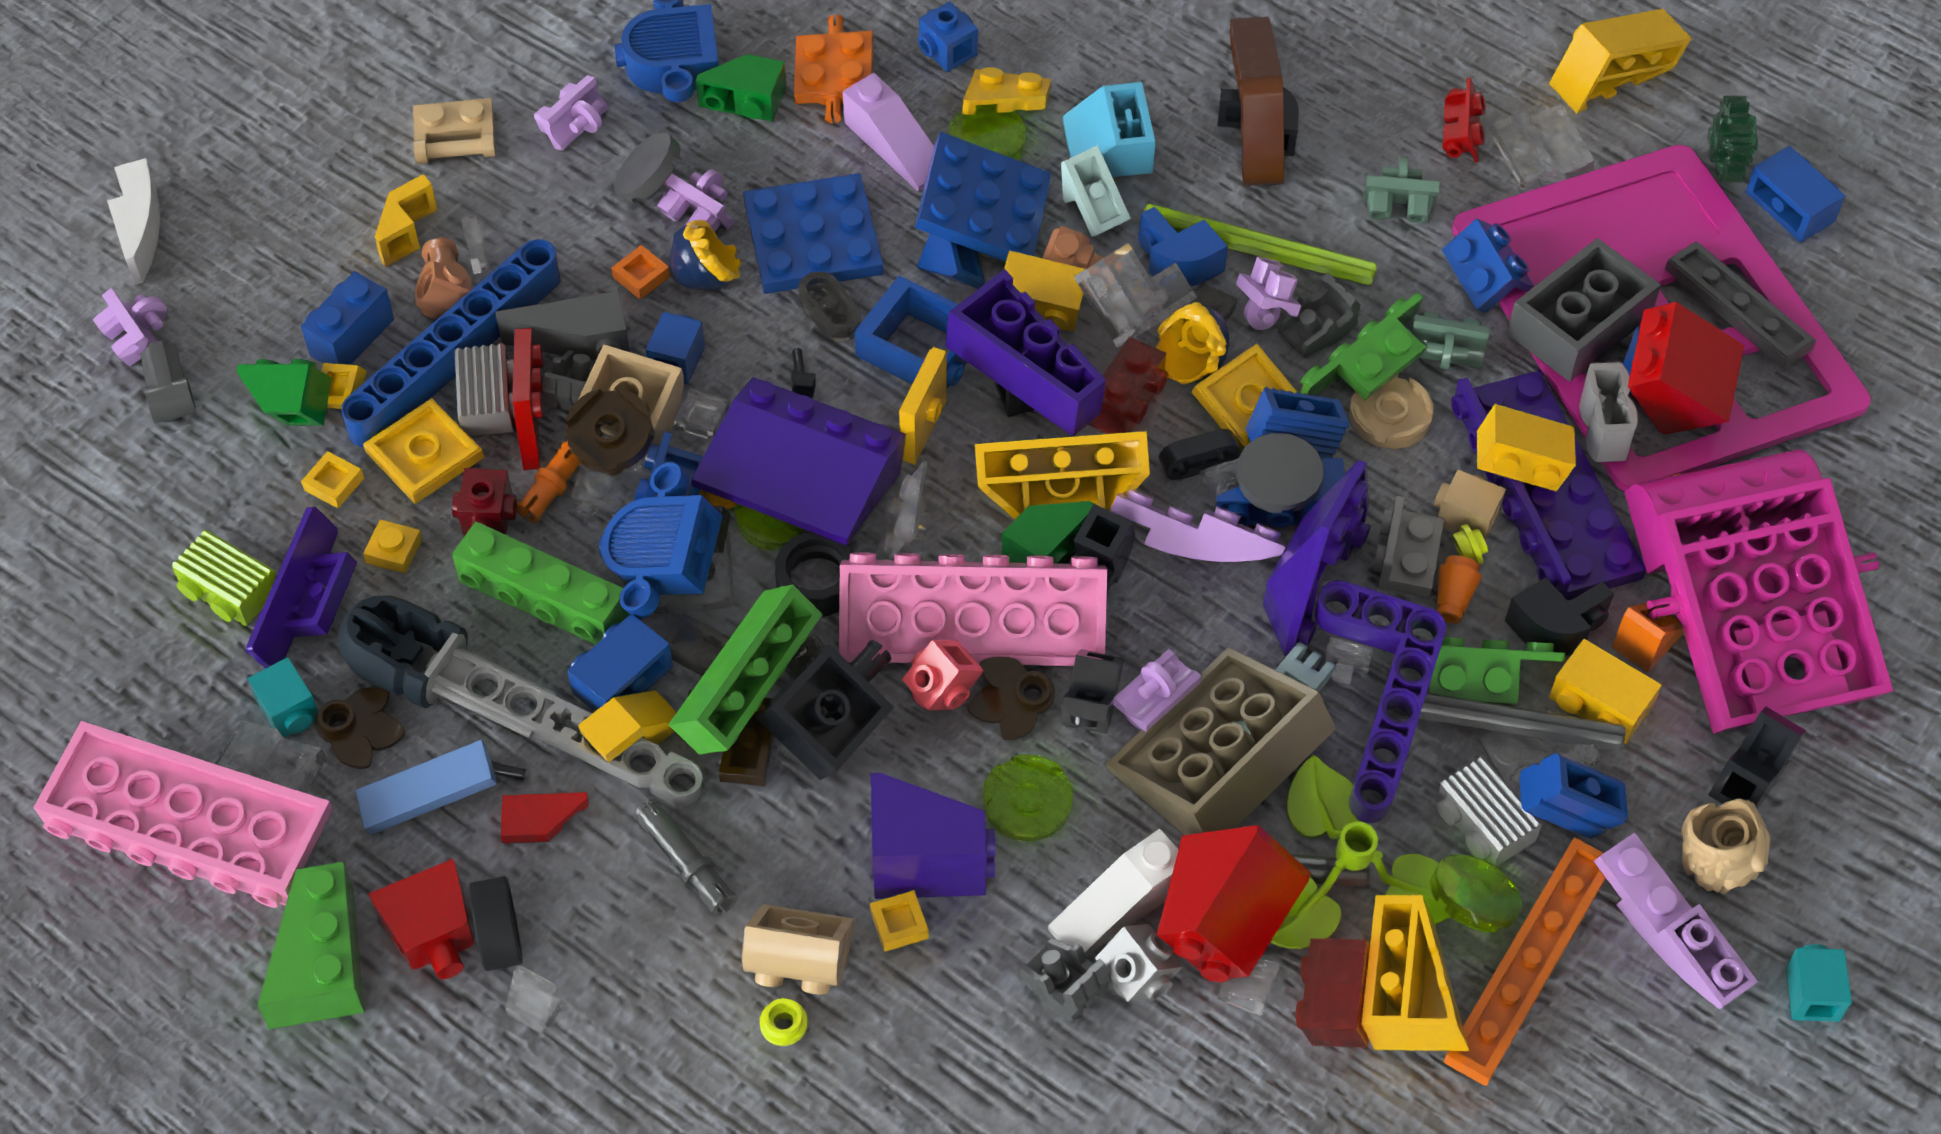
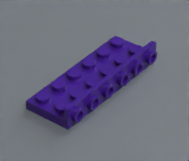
[1451,370,1646,601]

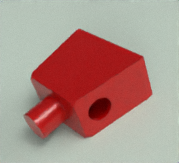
[368,859,474,980]

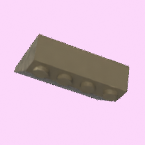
[1105,647,1336,835]

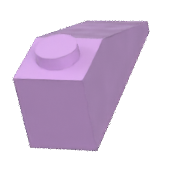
[843,72,934,192]

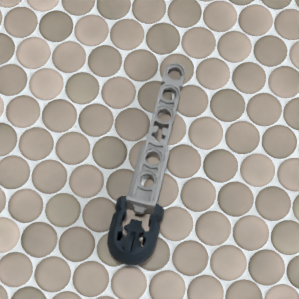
[338,595,703,806]

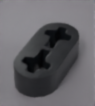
[1159,429,1241,480]

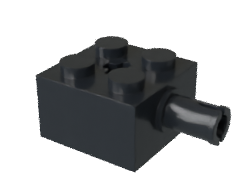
[755,640,894,780]

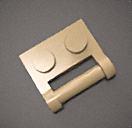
[413,98,496,164]

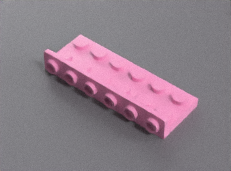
[839,552,1107,666]
[33,721,333,908]

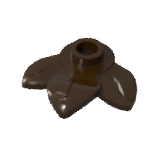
[967,657,1055,740]
[315,687,405,769]

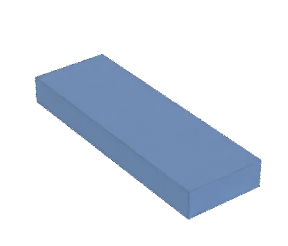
[355,739,497,835]

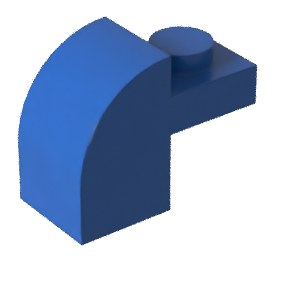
[1138,207,1228,287]

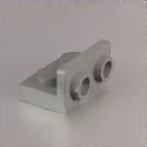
[1373,496,1445,598]

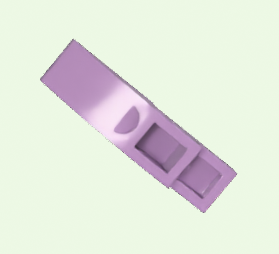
[1111,489,1286,562]
[1594,832,1758,1009]

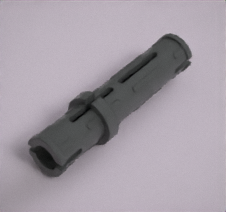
[634,799,737,916]

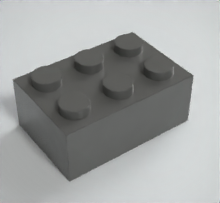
[1507,238,1661,382]

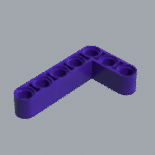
[1314,580,1446,823]

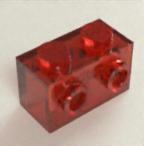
[1088,336,1169,434]
[1296,938,1370,1048]

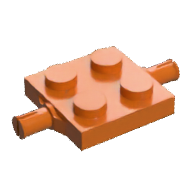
[794,14,874,124]

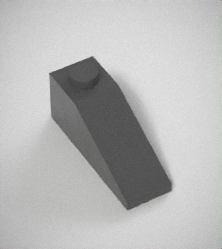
[495,291,630,360]

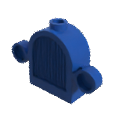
[614,0,719,102]
[599,462,723,619]

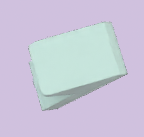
[1061,145,1131,237]

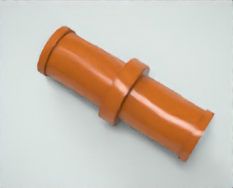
[517,441,581,523]

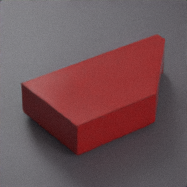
[500,792,589,843]

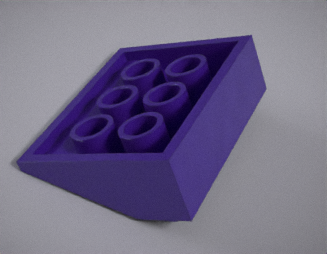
[691,377,906,546]

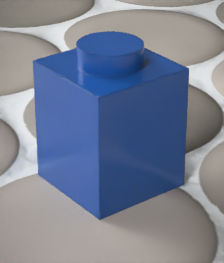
[646,312,705,385]

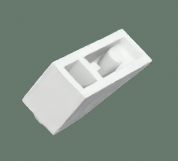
[1048,829,1178,957]

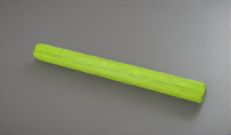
[1144,203,1377,286]

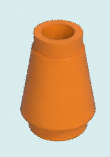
[1437,555,1482,624]

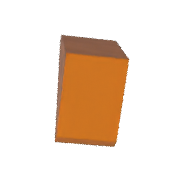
[1612,603,1684,672]

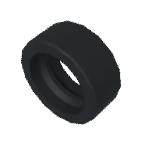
[775,532,854,617]
[469,876,523,971]

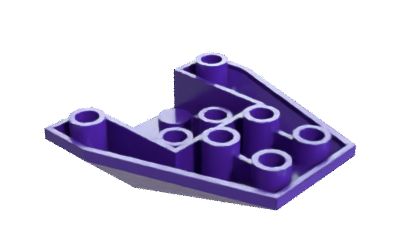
[1263,460,1371,656]

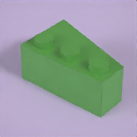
[257,861,364,1029]

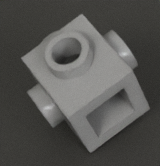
[1095,924,1182,1002]

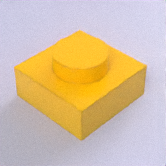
[321,363,367,409]
[301,451,364,509]
[363,519,423,574]
[870,890,929,952]

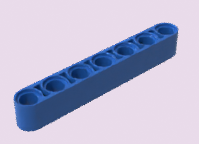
[341,239,561,447]

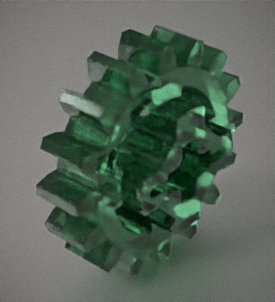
[1708,96,1758,182]

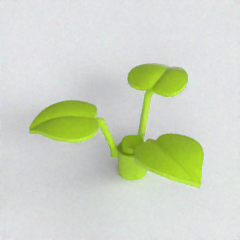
[1271,755,1470,949]

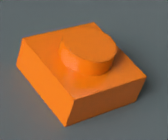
[611,245,670,300]

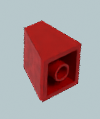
[1628,302,1744,435]
[1157,825,1311,983]

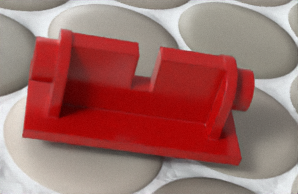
[1442,77,1486,162]

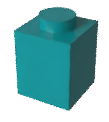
[247,657,318,740]
[1785,944,1852,1022]

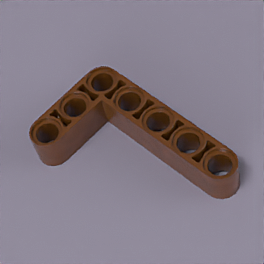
[1230,16,1284,186]

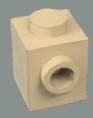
[1434,470,1506,541]

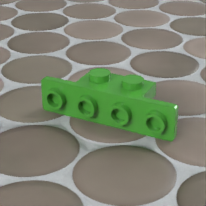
[1300,292,1426,401]
[1382,635,1565,704]

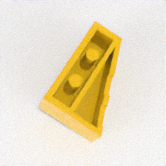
[1549,9,1692,114]
[1361,895,1469,1051]

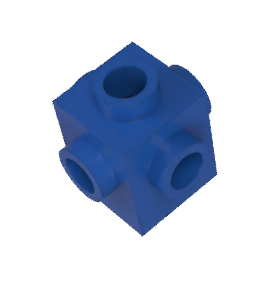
[918,1,978,72]

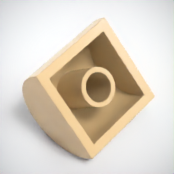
[578,344,684,445]
[742,904,854,995]

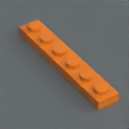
[1443,837,1606,1087]

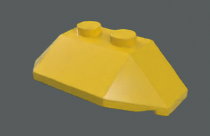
[974,431,1150,520]

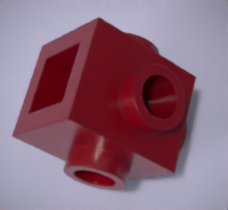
[452,468,517,535]

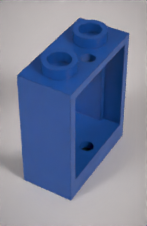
[855,276,967,388]

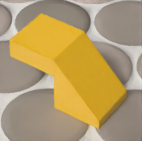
[375,174,438,267]
[578,690,677,763]

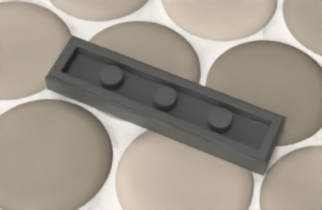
[1665,241,1816,370]

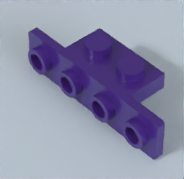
[246,506,357,669]

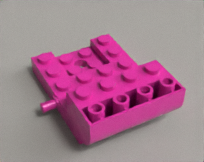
[1624,449,1893,735]

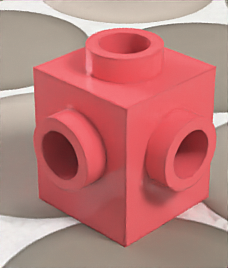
[902,640,984,710]

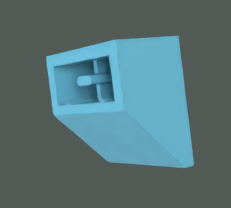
[1062,82,1155,177]

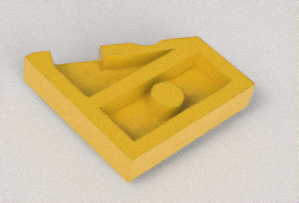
[962,67,1052,115]

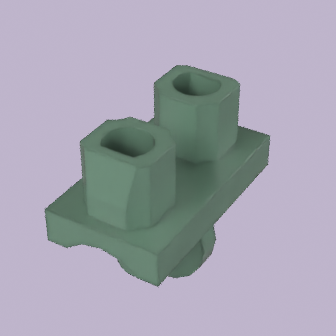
[1363,156,1440,224]
[1412,311,1490,370]

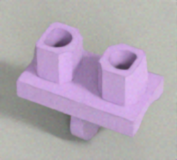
[534,75,609,151]
[657,169,735,232]
[1236,257,1301,330]
[93,288,167,366]
[1113,649,1202,732]

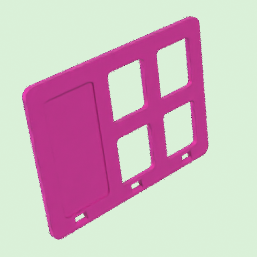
[1452,145,1871,491]

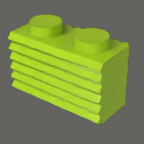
[172,530,276,626]

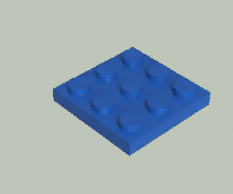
[914,131,1051,262]
[743,173,884,294]

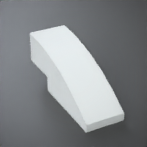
[107,158,160,285]

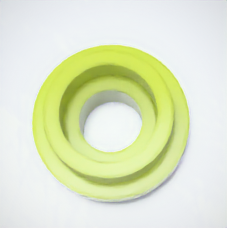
[1452,524,1488,565]
[760,998,808,1046]

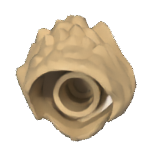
[1681,799,1771,895]

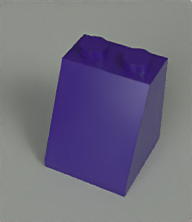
[871,773,996,899]

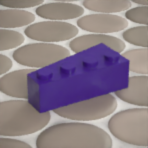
[945,269,1106,436]

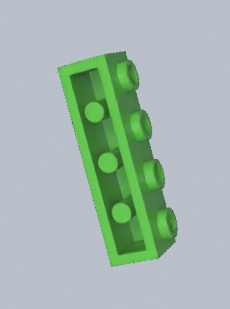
[452,521,630,645]
[668,584,823,754]

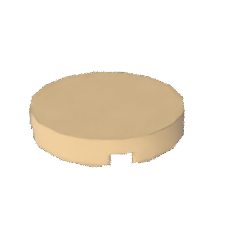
[1349,374,1434,449]

